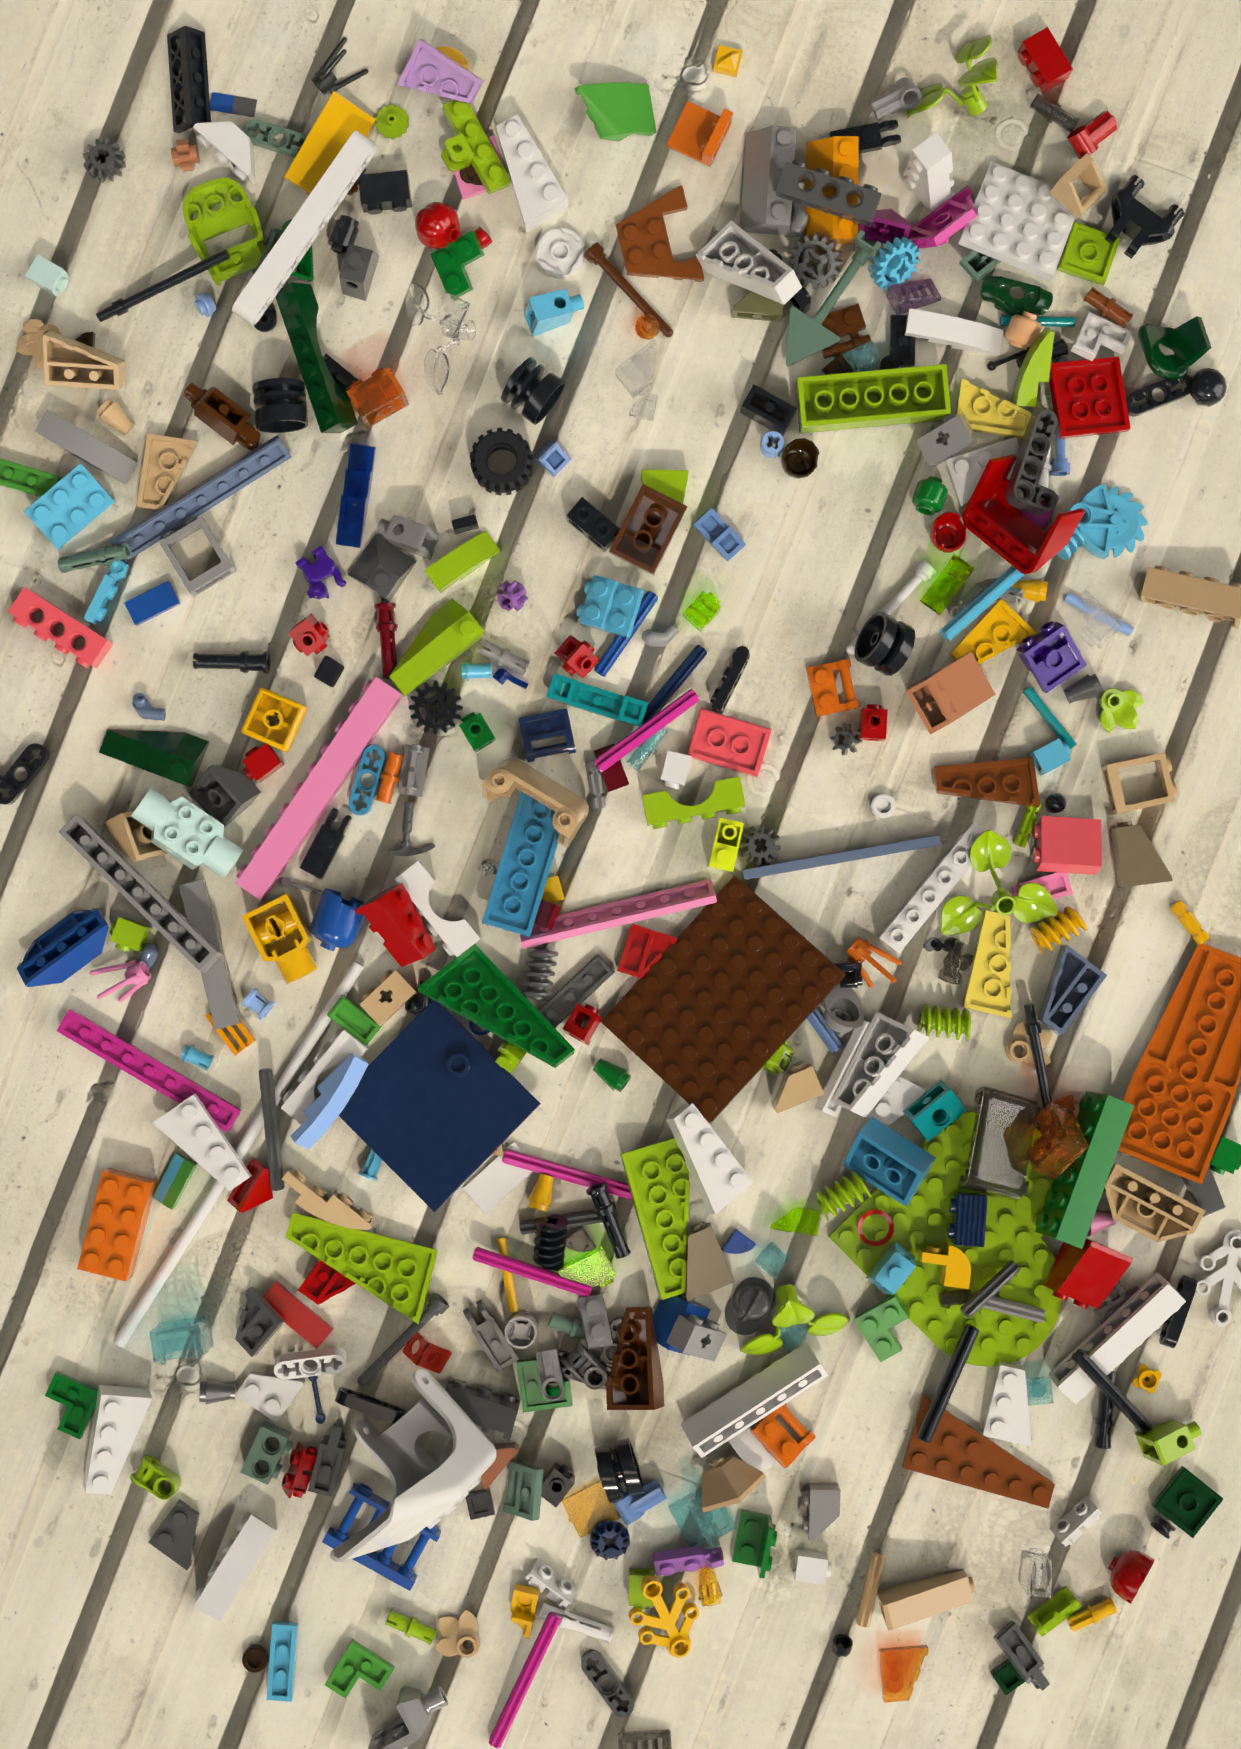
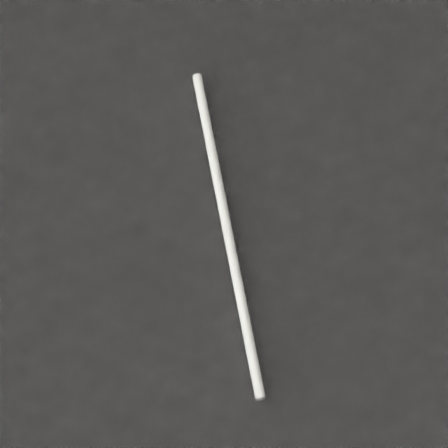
[113,961,364,1348]

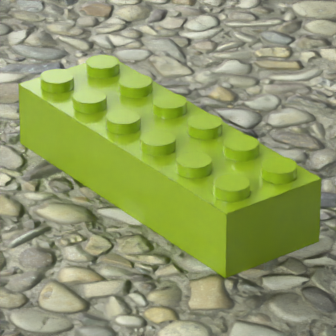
[795,364,951,434]

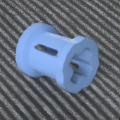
[761,431,784,458]
[241,988,275,1020]

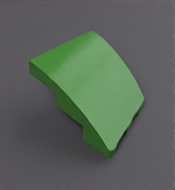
[575,83,657,141]

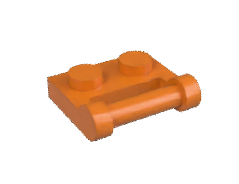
[806,659,860,717]
[750,1403,816,1468]

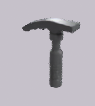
[388,802,435,856]

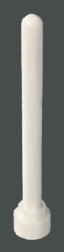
[846,560,937,654]

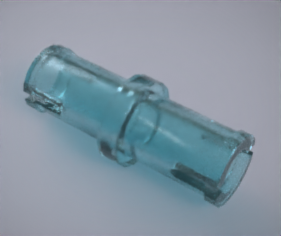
[626,727,668,772]

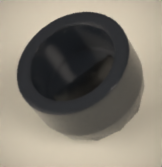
[1045,793,1066,813]
[832,1634,853,1657]

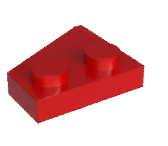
[617,924,678,979]
[297,1259,356,1305]

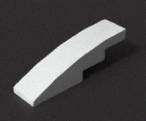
[905,308,1004,355]

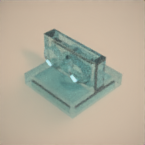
[669,1487,737,1550]

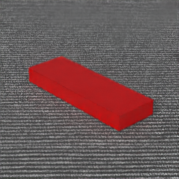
[263,1281,334,1349]

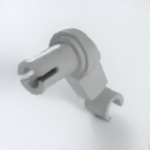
[949,578,1024,619]

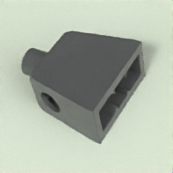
[339,244,379,301]

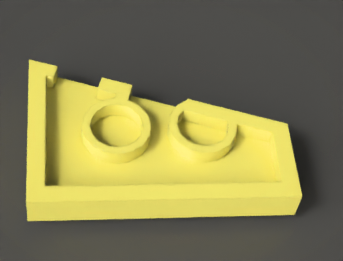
[956,378,1032,439]

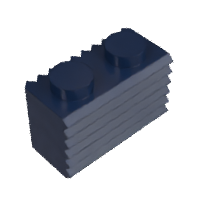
[947,1192,988,1247]

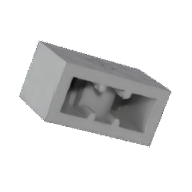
[916,413,978,466]
[667,1314,727,1361]

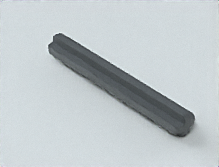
[519,1207,618,1235]

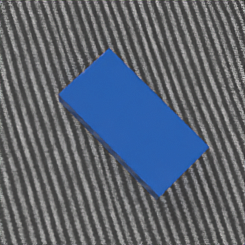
[124,581,181,626]

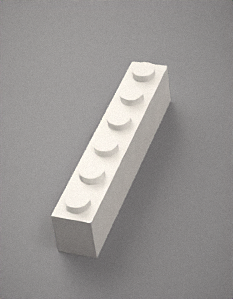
[1048,1272,1186,1404]
[681,1342,828,1458]

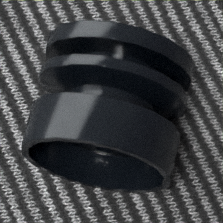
[501,357,565,425]
[252,378,308,433]

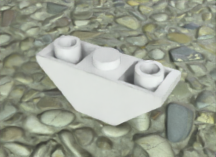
[193,121,255,184]

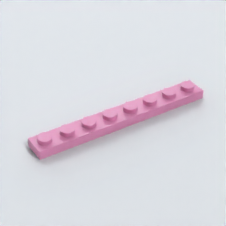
[520,879,717,949]

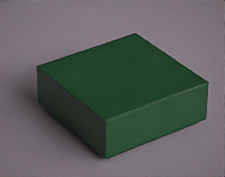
[990,1659,1025,1695]

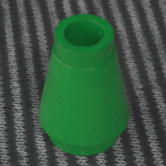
[593,1058,631,1092]

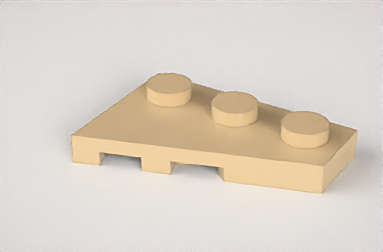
[137,433,198,511]

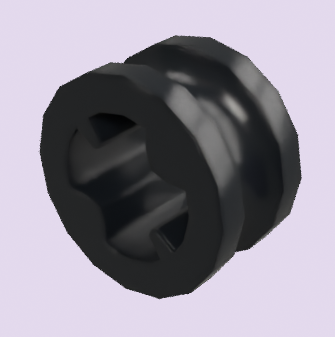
[1150,1514,1176,1539]

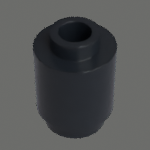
[328,215,359,255]

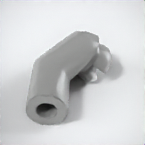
[789,202,809,238]
[642,623,680,647]

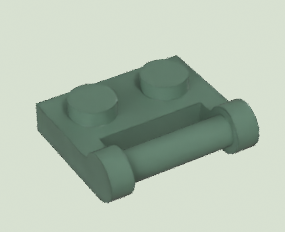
[503,1459,543,1521]

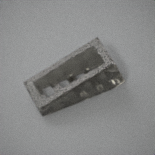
[617,1729,672,1749]

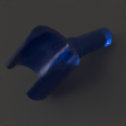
[493,668,528,689]

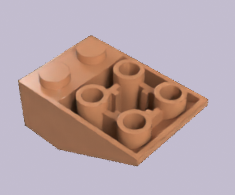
[905,651,996,735]

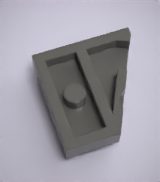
[148,1499,200,1570]

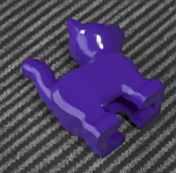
[295,546,346,600]

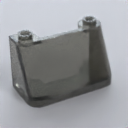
[958,1086,1042,1200]

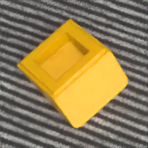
[542,875,565,903]

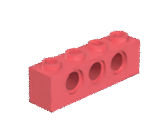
[8,587,113,669]

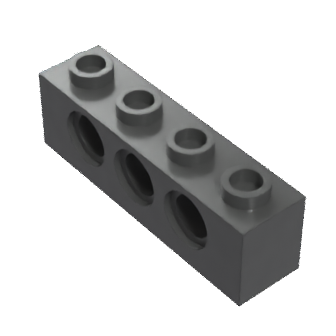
[776,160,882,228]

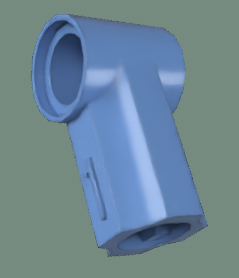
[613,1478,667,1525]

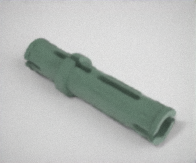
[58,543,132,573]

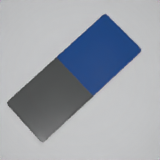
[210,92,257,117]

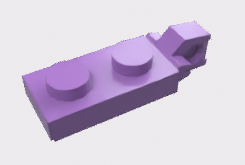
[652,1545,724,1576]

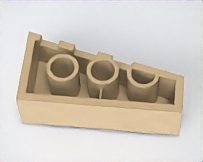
[1141,566,1241,629]

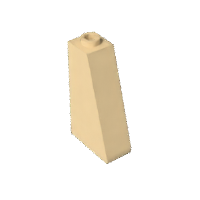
[877,1569,976,1631]

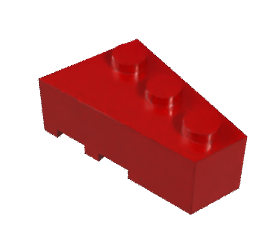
[354,883,436,967]

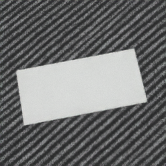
[463,1142,533,1214]

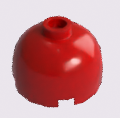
[1108,1550,1155,1604]

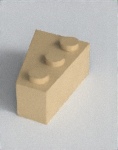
[43,330,126,390]

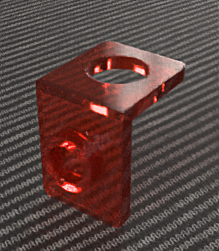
[403,1332,452,1374]

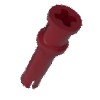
[374,603,398,679]

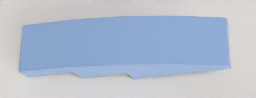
[290,1053,368,1149]

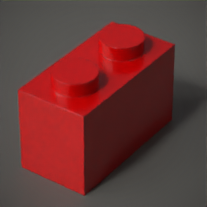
[1018,27,1073,93]

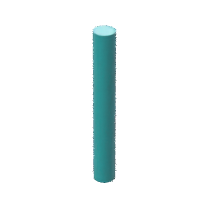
[1000,316,1076,327]
[1023,686,1077,749]

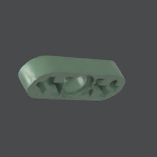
[244,119,308,158]

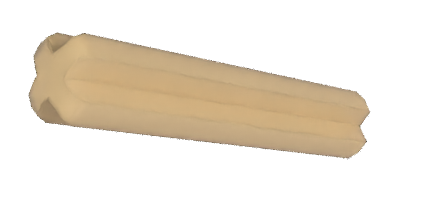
[856,1552,885,1628]

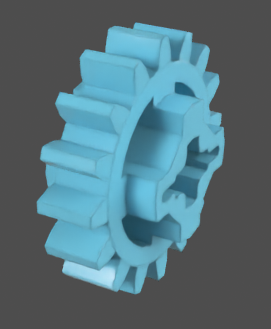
[870,237,920,291]

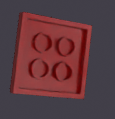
[1049,356,1131,439]

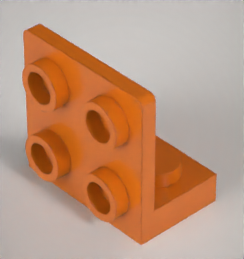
[667,101,733,167]

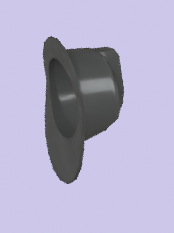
[725,1277,774,1335]

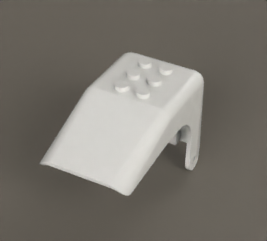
[330,1369,497,1562]

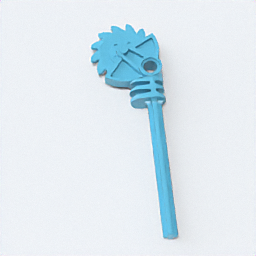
[939,484,1148,642]

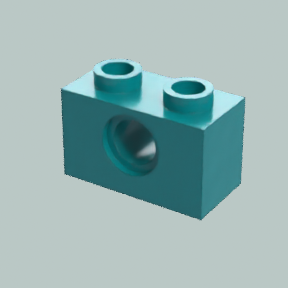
[903,1080,967,1141]

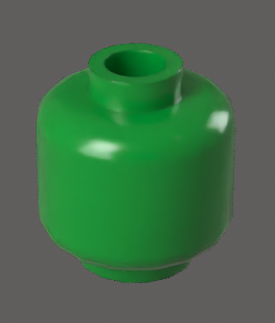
[912,476,948,516]

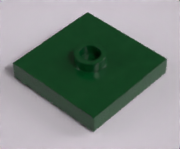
[1151,1466,1223,1538]

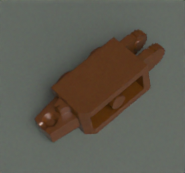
[184,383,261,450]

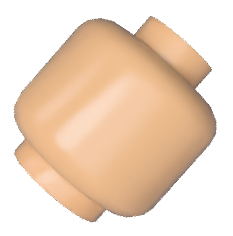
[1005,311,1042,350]

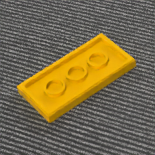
[283,91,376,195]

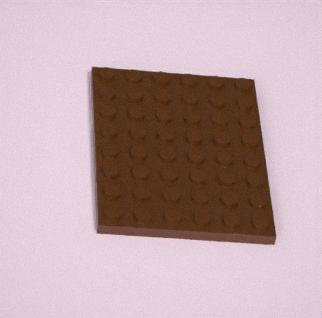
[601,875,846,1124]

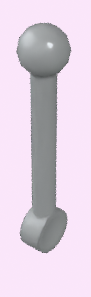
[281,877,324,895]

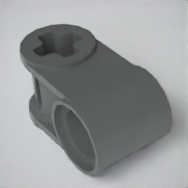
[561,1341,607,1390]

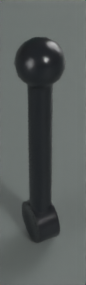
[987,347,1031,371]

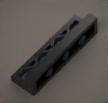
[167,26,211,134]

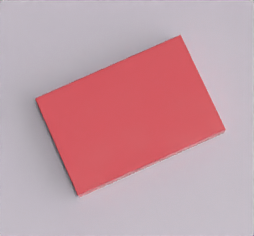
[687,708,772,777]

